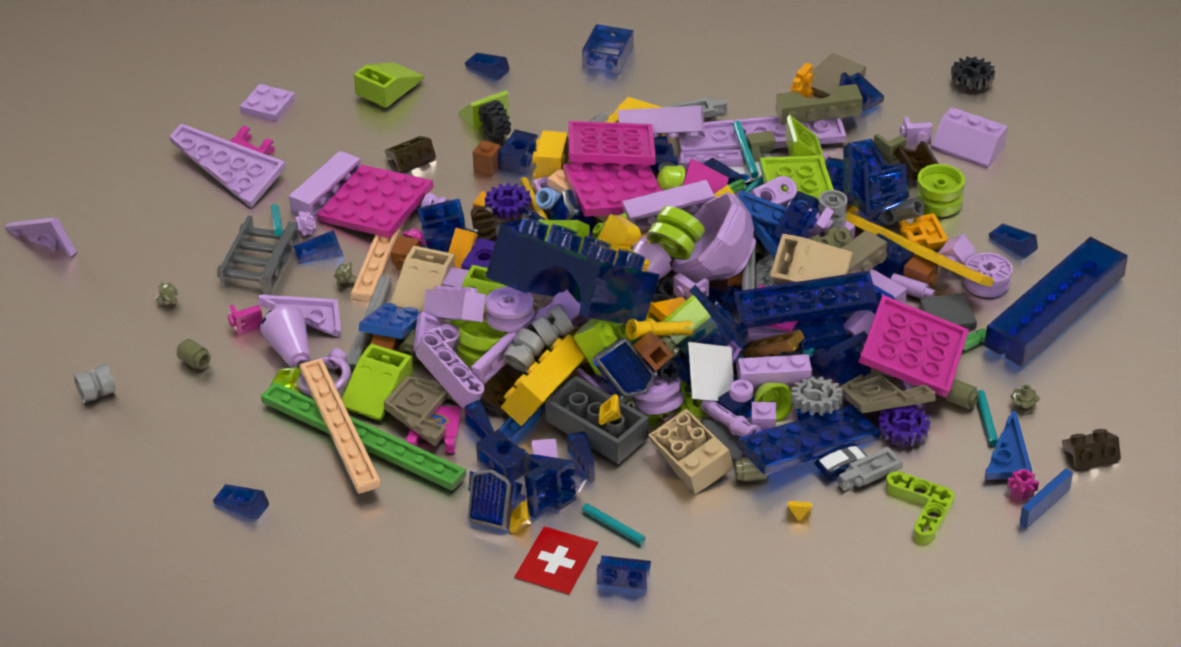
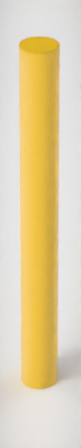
[520,177,548,220]

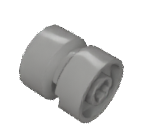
[818,190,848,230]
[531,304,575,347]
[503,328,545,373]
[74,364,116,403]

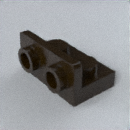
[384,136,436,172]

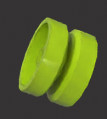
[916,164,965,217]
[647,206,705,260]
[455,321,508,368]

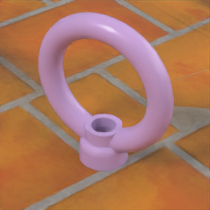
[297,348,351,397]

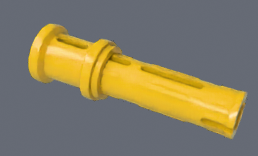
[625,319,694,340]

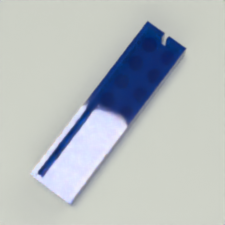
[984,236,1128,367]

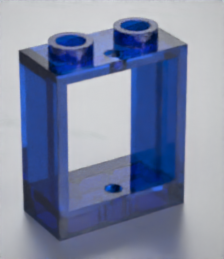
[582,24,634,73]

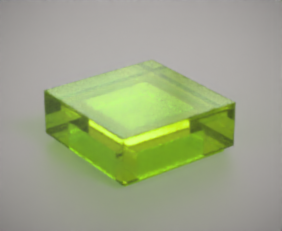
[270,367,301,389]

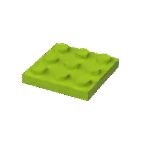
[759,155,834,206]

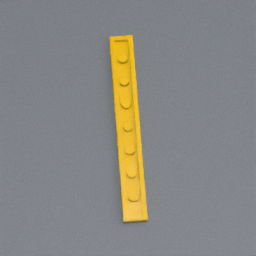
[846,213,994,287]

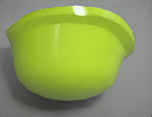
[657,165,685,191]
[754,382,793,422]

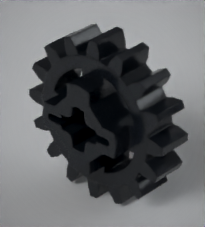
[951,56,995,90]

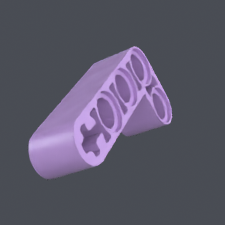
[415,324,484,410]

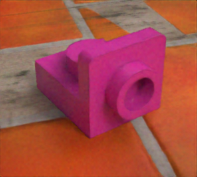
[227,305,263,335]

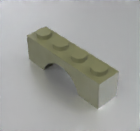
[775,84,863,125]

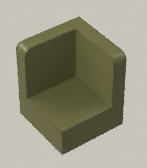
[747,131,776,162]
[873,134,907,163]

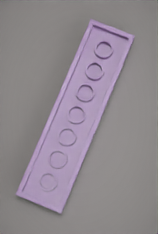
[677,116,846,153]

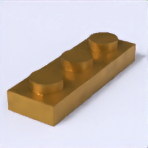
[741,330,805,358]

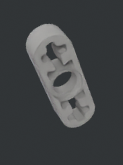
[756,255,779,292]

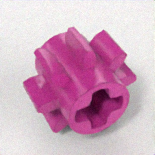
[1007,469,1039,500]

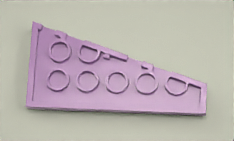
[169,123,286,208]

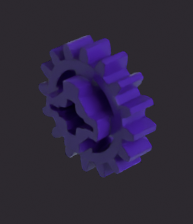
[485,182,532,220]
[878,404,931,446]

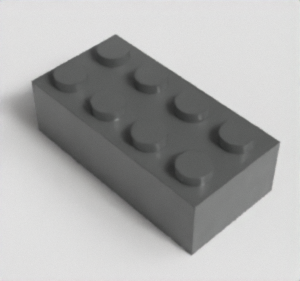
[545,376,649,464]

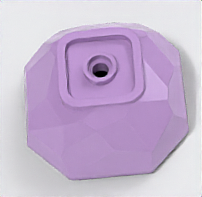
[671,192,756,282]

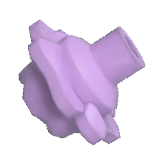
[295,211,316,236]

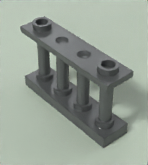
[217,215,299,295]

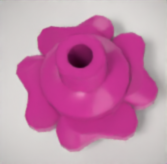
[402,228,426,246]

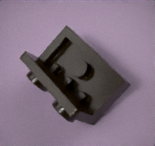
[895,141,939,181]
[478,370,524,416]
[1062,429,1121,469]

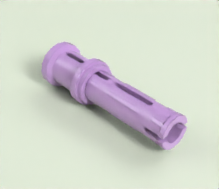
[701,400,762,445]

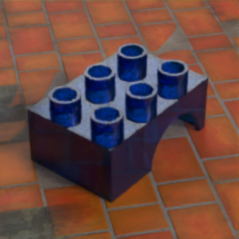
[485,217,660,324]

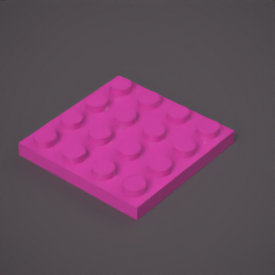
[568,121,656,167]
[563,162,662,217]
[317,165,434,238]
[858,295,969,398]

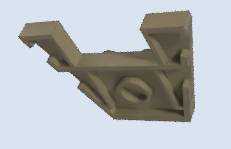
[839,368,936,413]
[384,376,456,446]

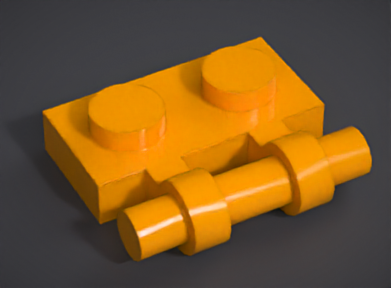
[790,63,814,99]
[899,213,949,254]

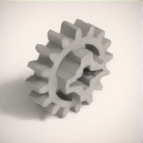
[791,376,843,416]

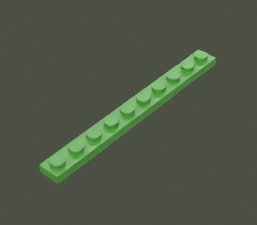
[261,382,467,491]

